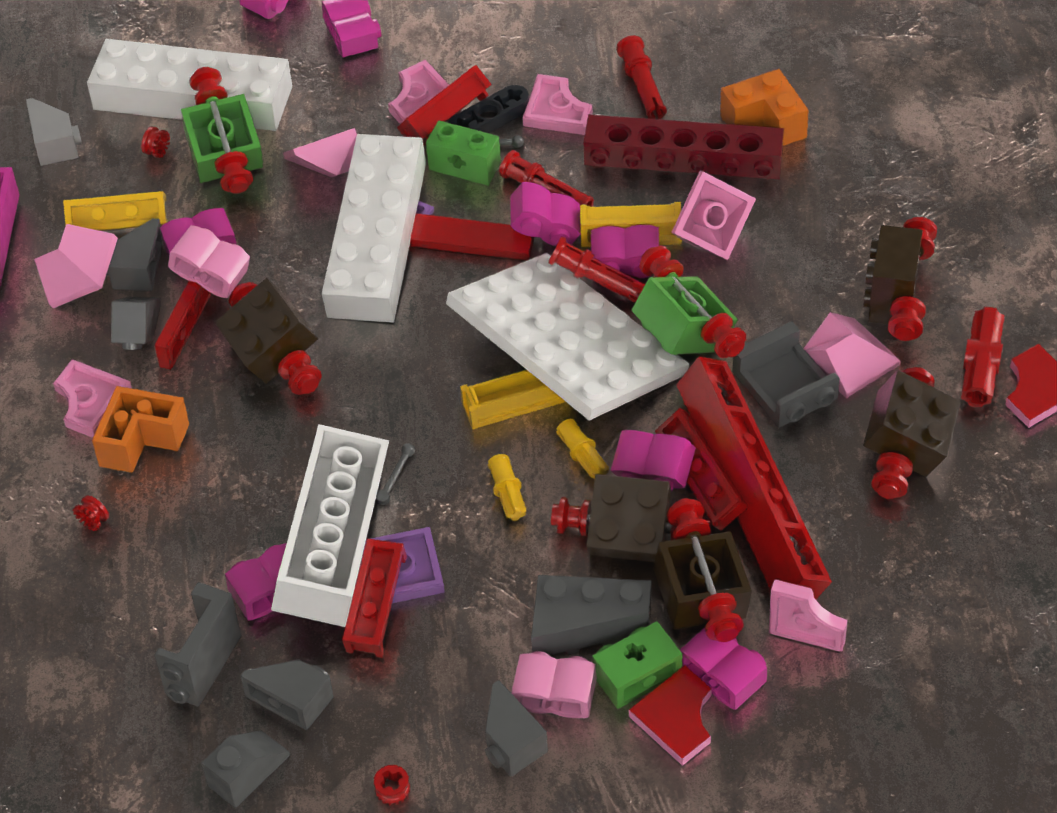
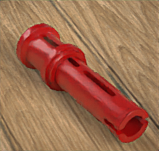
[616,35,667,119]
[499,150,594,207]
[548,236,645,303]

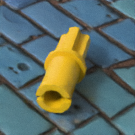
[556,418,609,479]
[487,454,527,521]

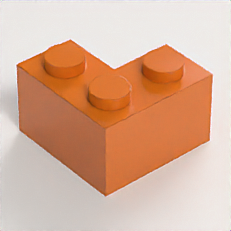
[720,69,809,146]
[92,386,189,473]

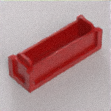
[397,65,492,146]
[342,538,407,658]

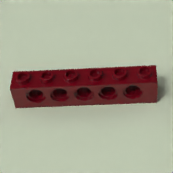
[583,114,784,179]

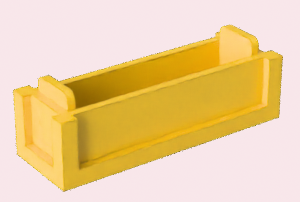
[63,191,169,231]
[580,202,682,247]
[460,370,566,429]

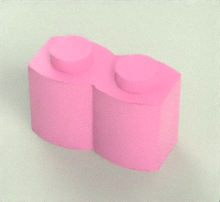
[168,225,250,298]
[511,651,597,719]

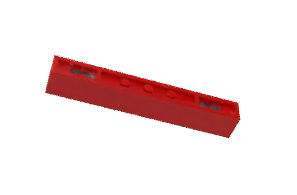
[676,356,832,600]

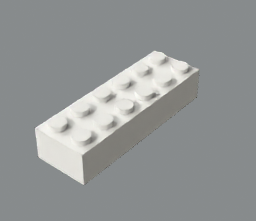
[87,39,292,131]
[322,134,426,323]
[271,424,389,627]

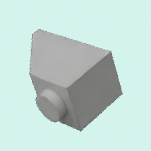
[26,98,82,166]

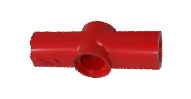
[961,307,1005,408]

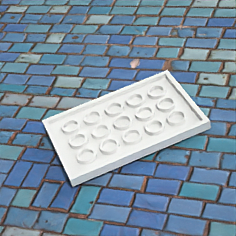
[446,253,689,421]

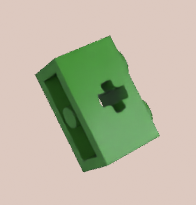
[426,121,501,186]
[592,621,682,709]

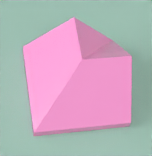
[283,128,357,178]
[671,171,756,260]
[34,224,118,308]
[803,312,901,399]

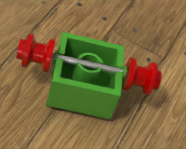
[181,67,263,194]
[631,246,746,358]

